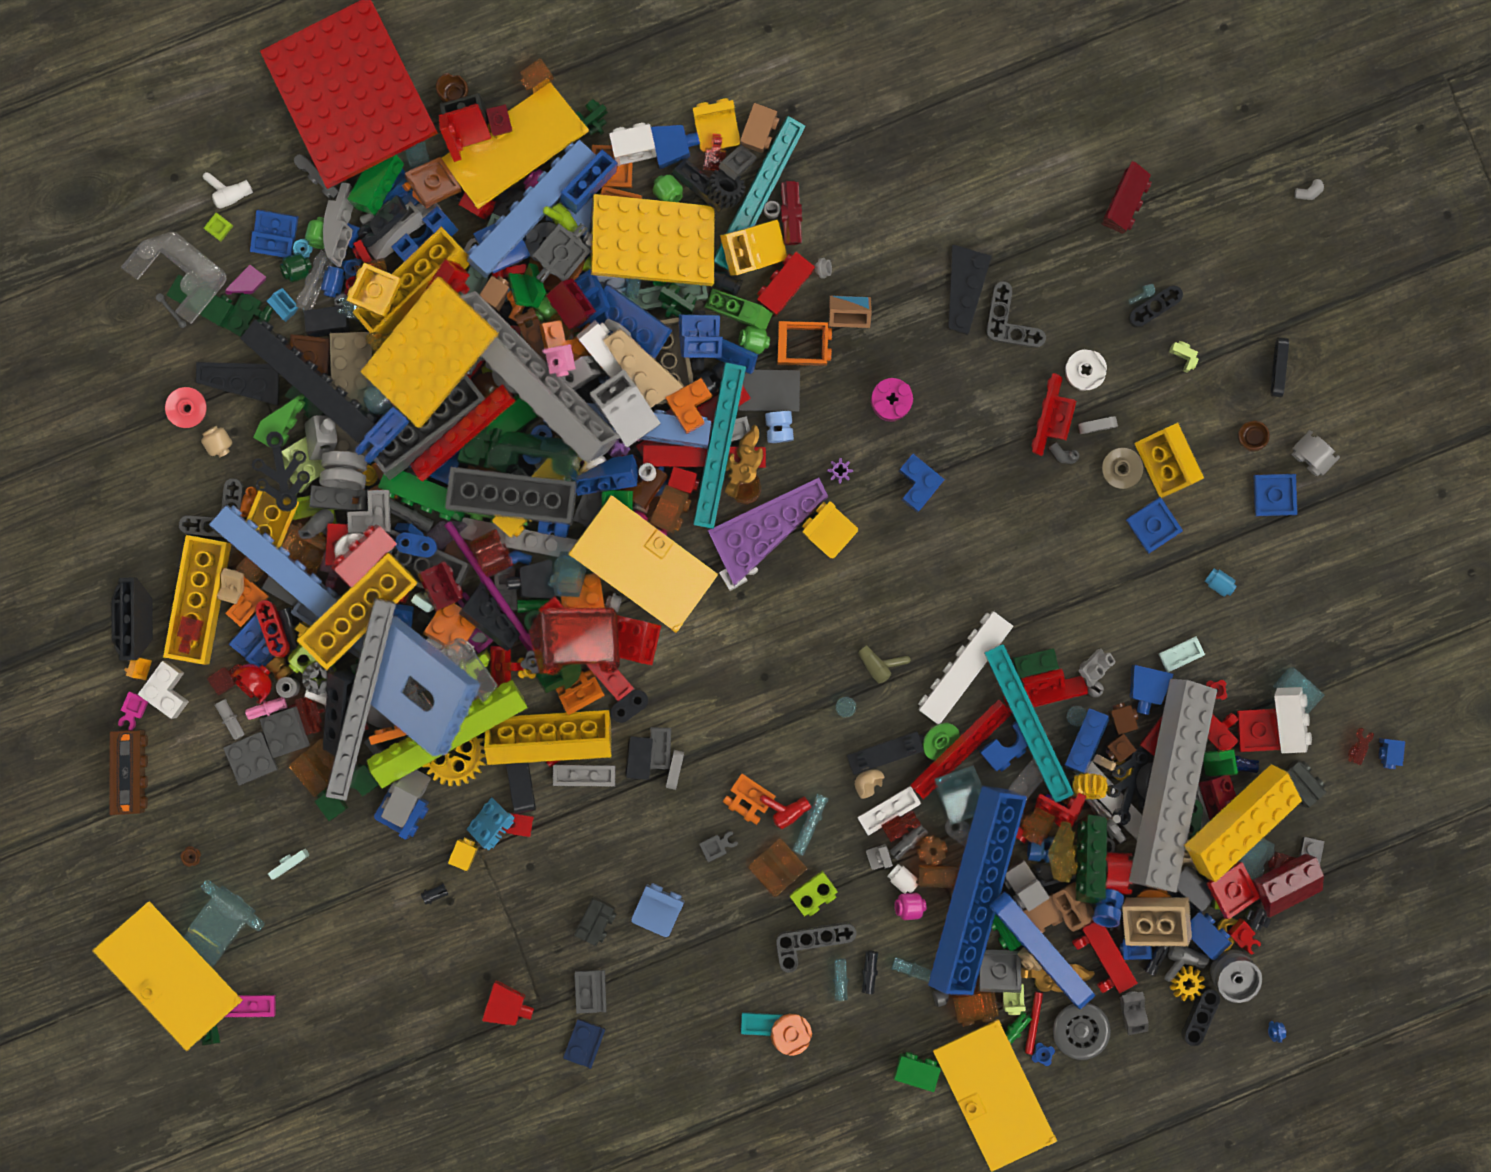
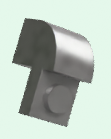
[1120,991,1149,1035]

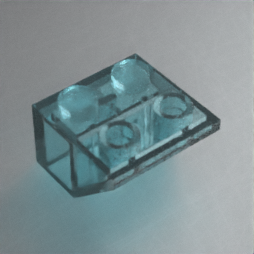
[935,765,982,824]

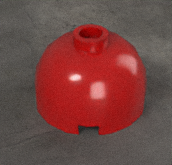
[231,664,272,704]

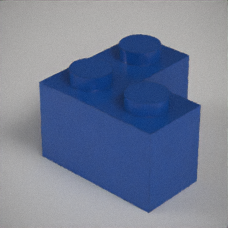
[899,454,945,513]

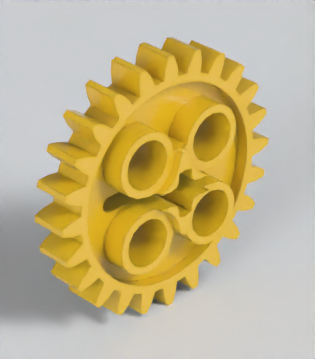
[423,735,486,787]

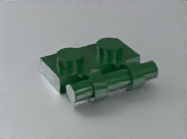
[223,293,274,337]
[457,426,502,470]

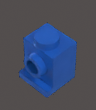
[1379,738,1405,769]

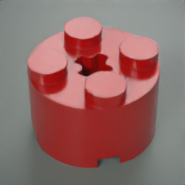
[1106,852,1133,895]

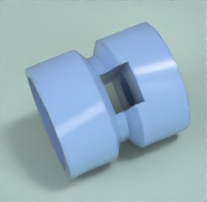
[765,411,794,443]

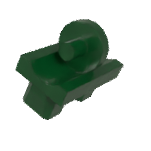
[576,99,608,136]
[658,283,697,318]

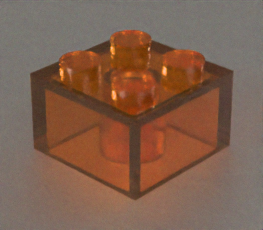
[650,485,692,535]

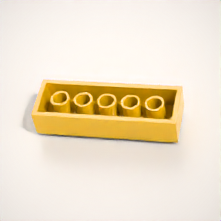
[353,227,470,344]
[163,535,232,665]
[297,552,418,670]
[484,710,611,765]
[1184,764,1302,882]

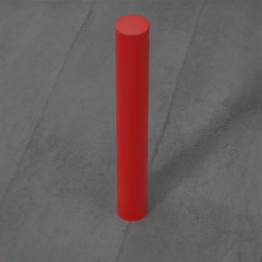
[1025,991,1043,1054]

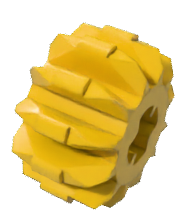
[1072,773,1108,800]
[1170,965,1205,1001]

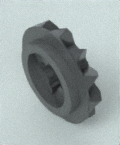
[302,662,335,695]

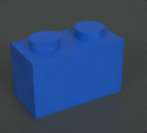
[1191,912,1232,961]

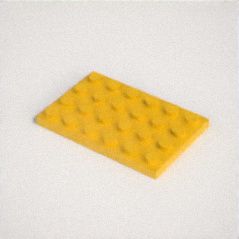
[591,194,714,286]
[360,277,499,428]

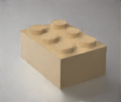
[1122,897,1192,946]

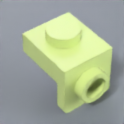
[1169,341,1199,373]
[1002,983,1026,1015]

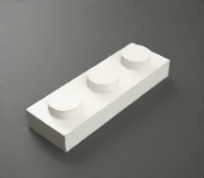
[857,786,921,835]

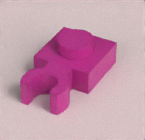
[118,691,148,730]

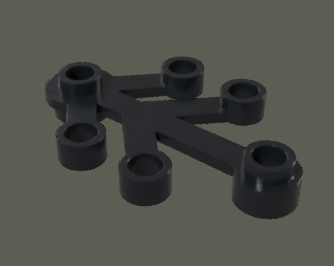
[252,431,310,512]
[1106,747,1149,825]

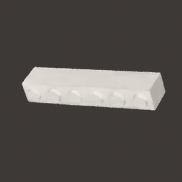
[918,611,1013,724]

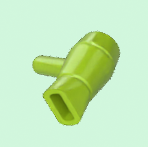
[543,203,584,235]

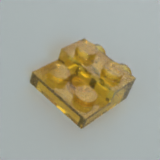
[1048,821,1078,882]

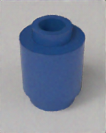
[321,266,345,298]

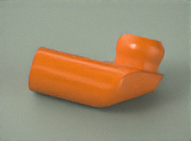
[507,291,525,322]

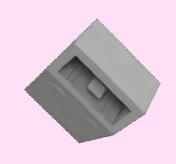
[590,369,661,448]

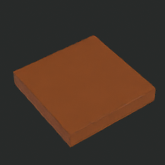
[404,157,461,208]

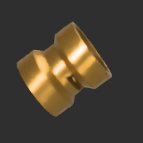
[265,657,294,682]

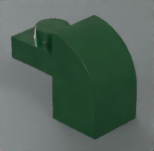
[536,647,581,693]

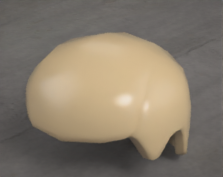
[855,769,885,799]

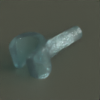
[1128,284,1155,305]

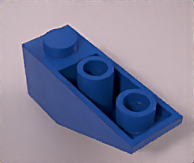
[572,454,639,495]

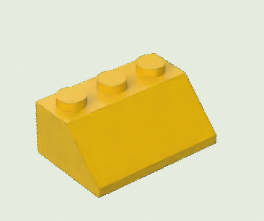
[1134,423,1204,498]
[246,486,299,548]

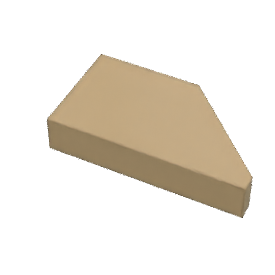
[1092,754,1116,771]

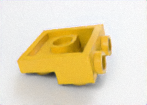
[347,263,403,317]

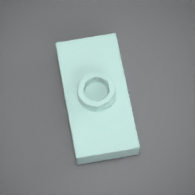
[411,590,434,612]
[1158,636,1205,672]
[268,848,309,880]

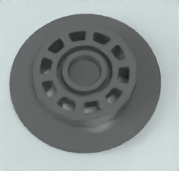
[1053,1003,1111,1060]

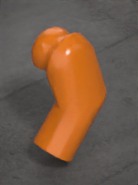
[240,486,258,517]

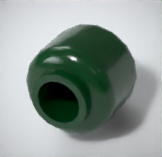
[280,253,312,283]

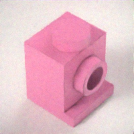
[543,344,576,377]

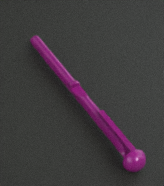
[444,521,543,655]

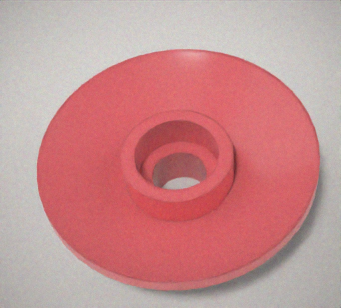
[165,387,207,428]

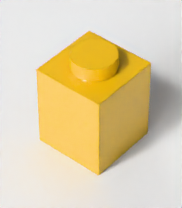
[448,837,478,871]

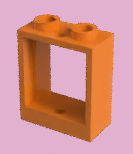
[778,321,832,366]

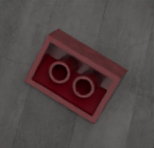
[1101,161,1152,234]
[1252,853,1324,918]

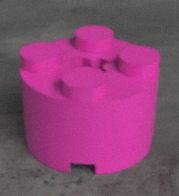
[871,378,913,422]

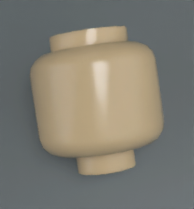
[201,426,232,458]

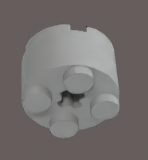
[1291,430,1340,476]

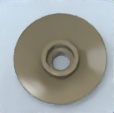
[1102,448,1143,489]

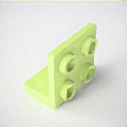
[282,437,325,493]

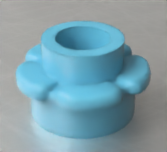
[293,239,313,258]

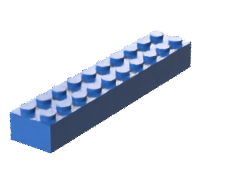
[928,786,1027,995]

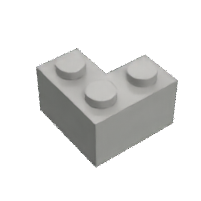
[381,770,431,828]
[1004,859,1049,911]

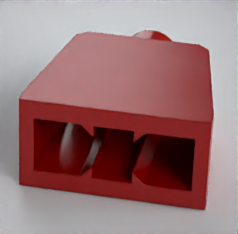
[482,980,534,1026]

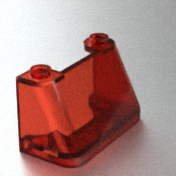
[529,608,620,675]

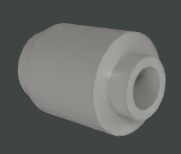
[276,677,300,698]

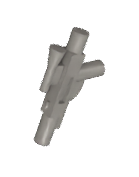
[1086,799,1126,844]

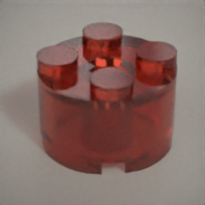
[470,529,514,578]

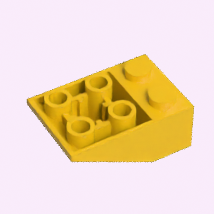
[720,219,787,276]

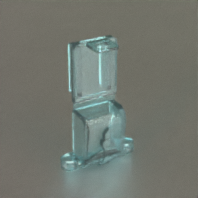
[183,880,265,968]

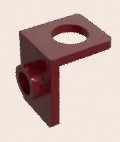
[486,104,512,136]

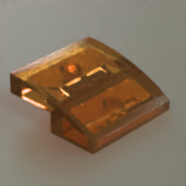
[281,531,326,575]
[289,738,335,798]
[748,838,808,897]

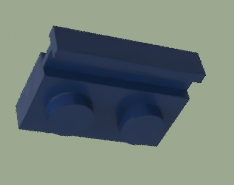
[563,1019,606,1069]

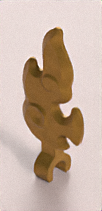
[725,425,763,498]
[1021,964,1095,992]

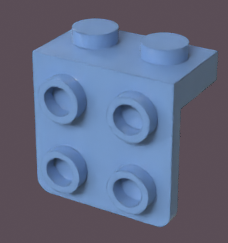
[632,883,685,937]

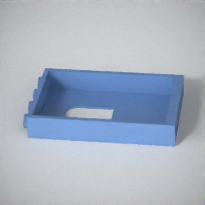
[371,616,481,756]

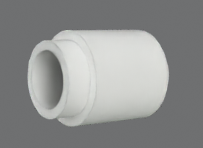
[887,864,919,894]

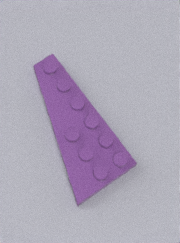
[708,478,828,586]

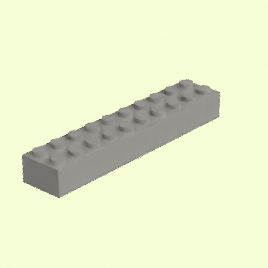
[461,291,620,463]
[1129,679,1217,893]

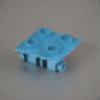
[466,797,515,850]

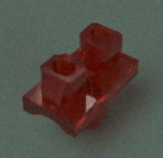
[289,697,325,735]

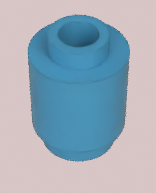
[1205,568,1237,597]

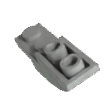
[323,183,354,267]
[367,202,442,262]

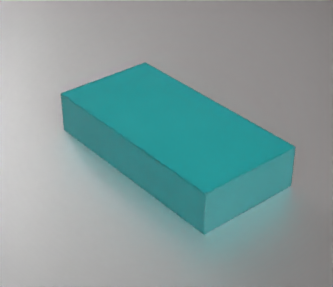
[741,1012,783,1036]

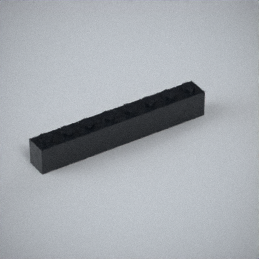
[240,319,378,444]

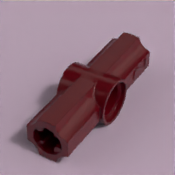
[781,181,802,245]

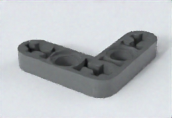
[986,282,1046,348]
[179,478,244,537]

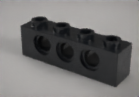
[323,669,355,756]

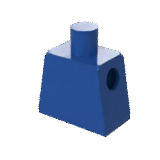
[651,125,700,169]
[1130,665,1173,715]

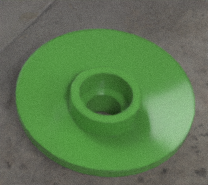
[923,723,960,760]

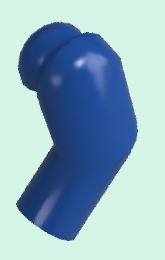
[502,550,533,569]

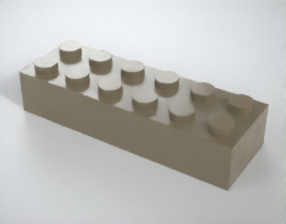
[330,332,378,457]

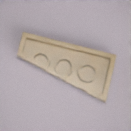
[603,328,684,408]

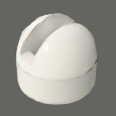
[638,463,657,481]

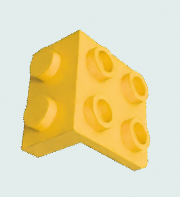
[693,98,740,152]
[802,501,858,558]

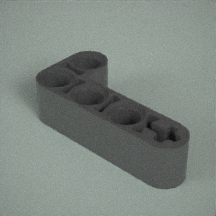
[776,922,856,973]

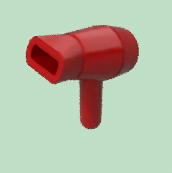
[759,795,812,829]

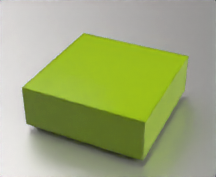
[204,213,233,242]

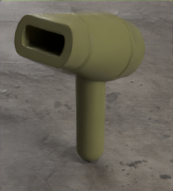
[858,645,911,684]

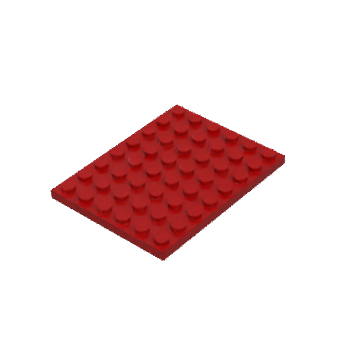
[260,0,438,189]

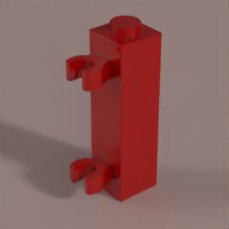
[419,259,470,299]
[1072,920,1138,993]

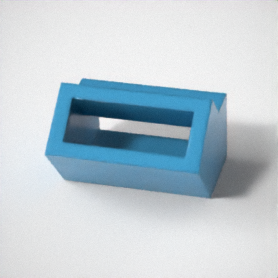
[267,288,299,322]

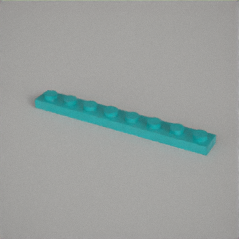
[714,116,806,271]
[693,362,746,529]
[984,644,1074,803]

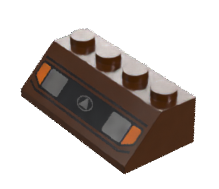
[109,730,148,815]

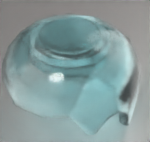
[363,385,393,416]

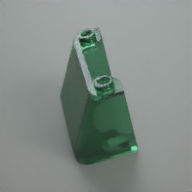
[487,431,581,483]

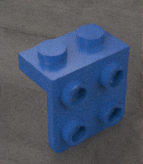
[374,785,429,840]

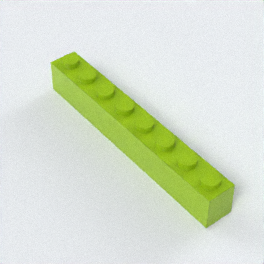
[367,680,528,788]

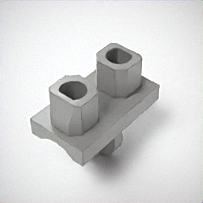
[1078,649,1115,687]

